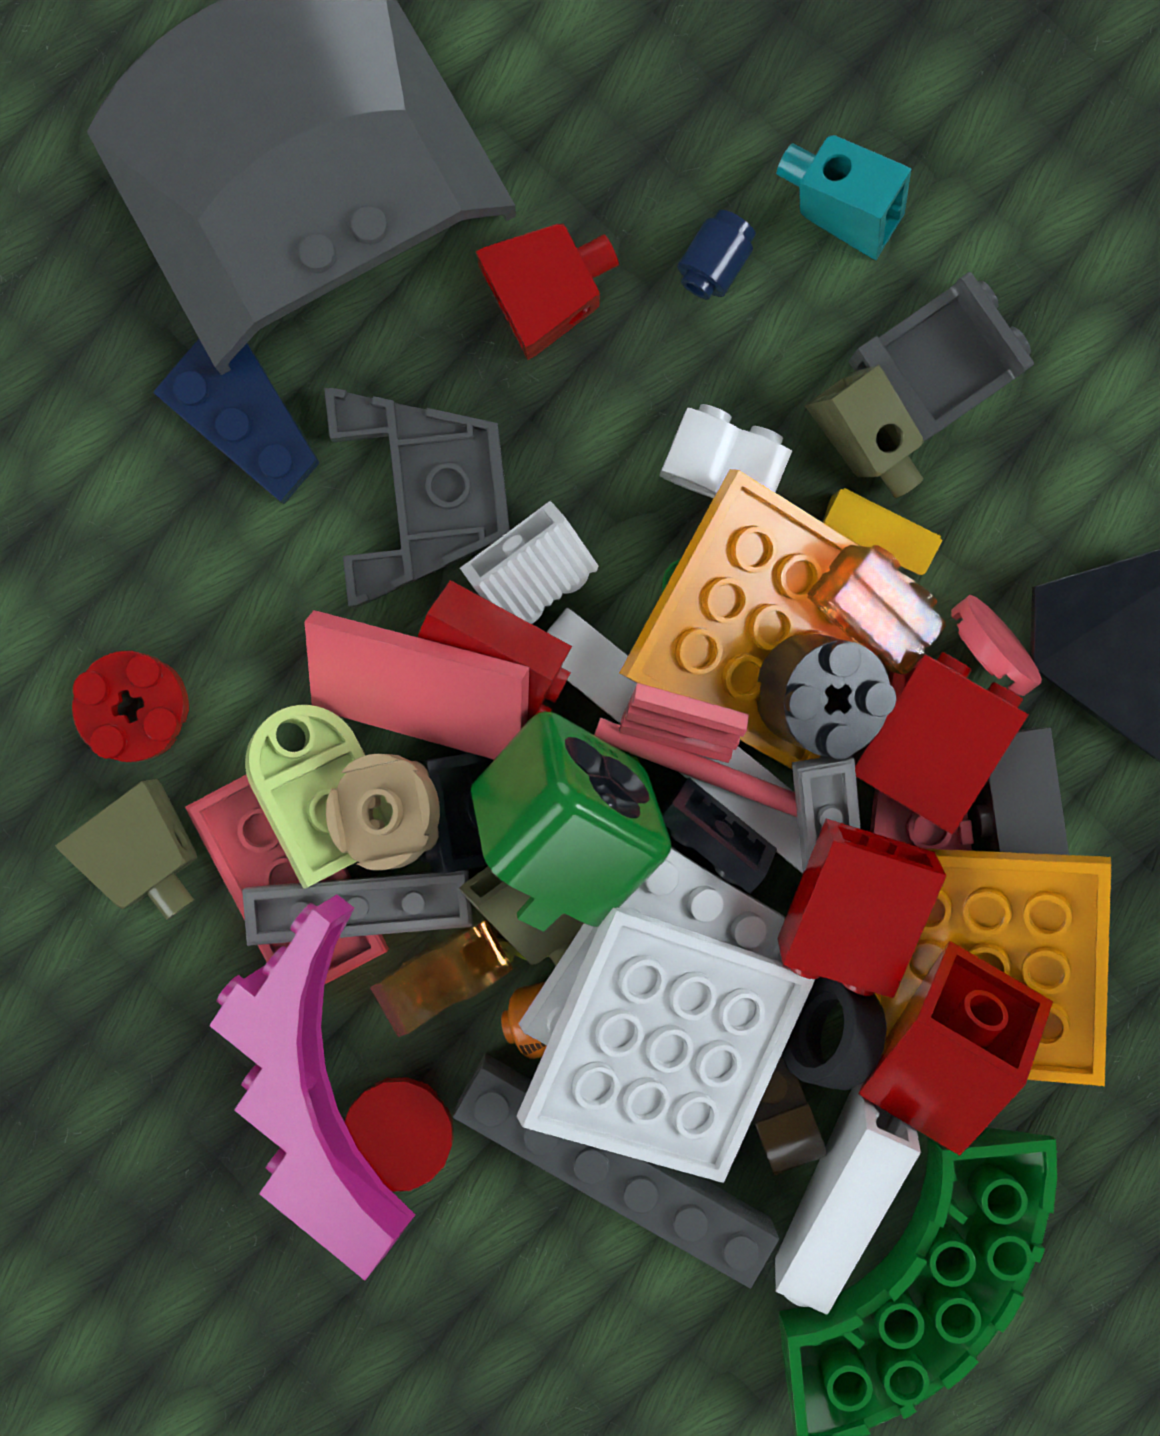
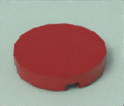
[345,1077,454,1192]

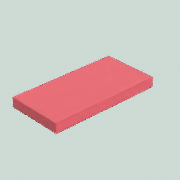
[305,610,529,759]
[185,774,389,985]

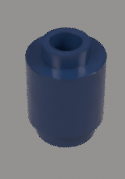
[677,210,756,300]

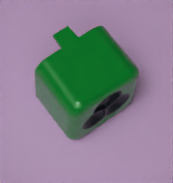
[471,711,671,932]

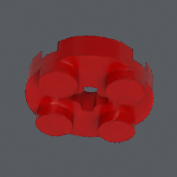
[72,651,189,762]

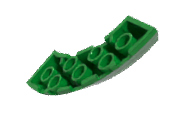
[779,1127,1057,1436]

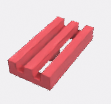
[619,683,749,763]

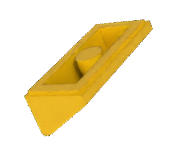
[823,488,942,575]

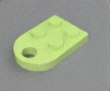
[245,705,393,889]

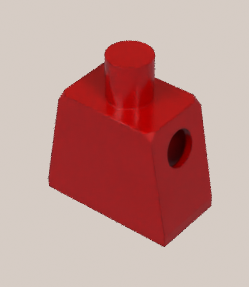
[476,224,619,360]

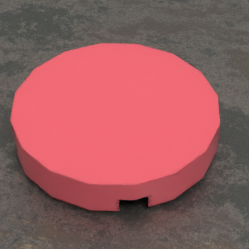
[951,595,1042,696]

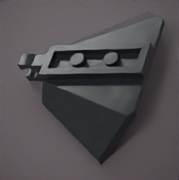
[1030,549,1160,763]

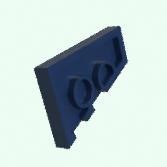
[153,339,320,504]

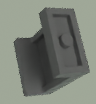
[848,272,1034,442]

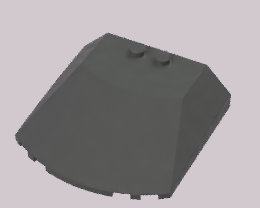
[87,0,516,375]

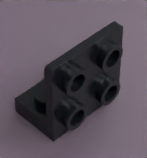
[660,778,777,894]

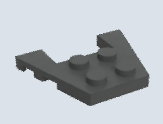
[324,387,510,608]

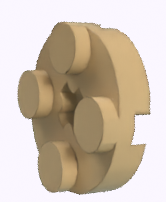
[326,754,440,870]

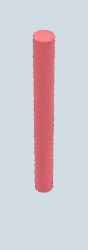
[594,718,797,817]

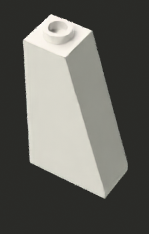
[775,1083,921,1314]

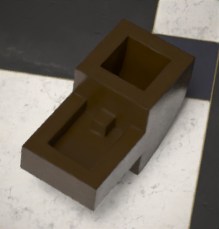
[753,1054,827,1176]

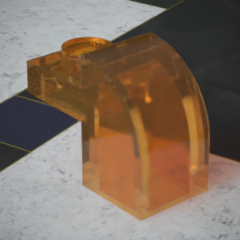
[370,920,514,1037]

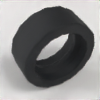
[782,976,887,1090]

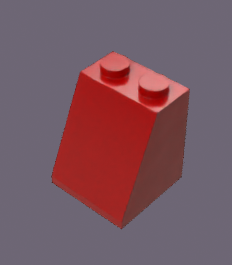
[858,941,1053,1156]

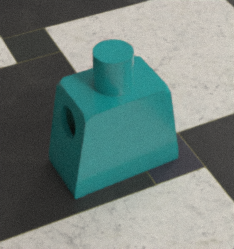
[776,135,911,261]

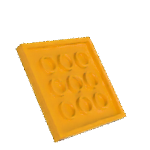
[619,469,915,770]
[875,849,1111,1086]

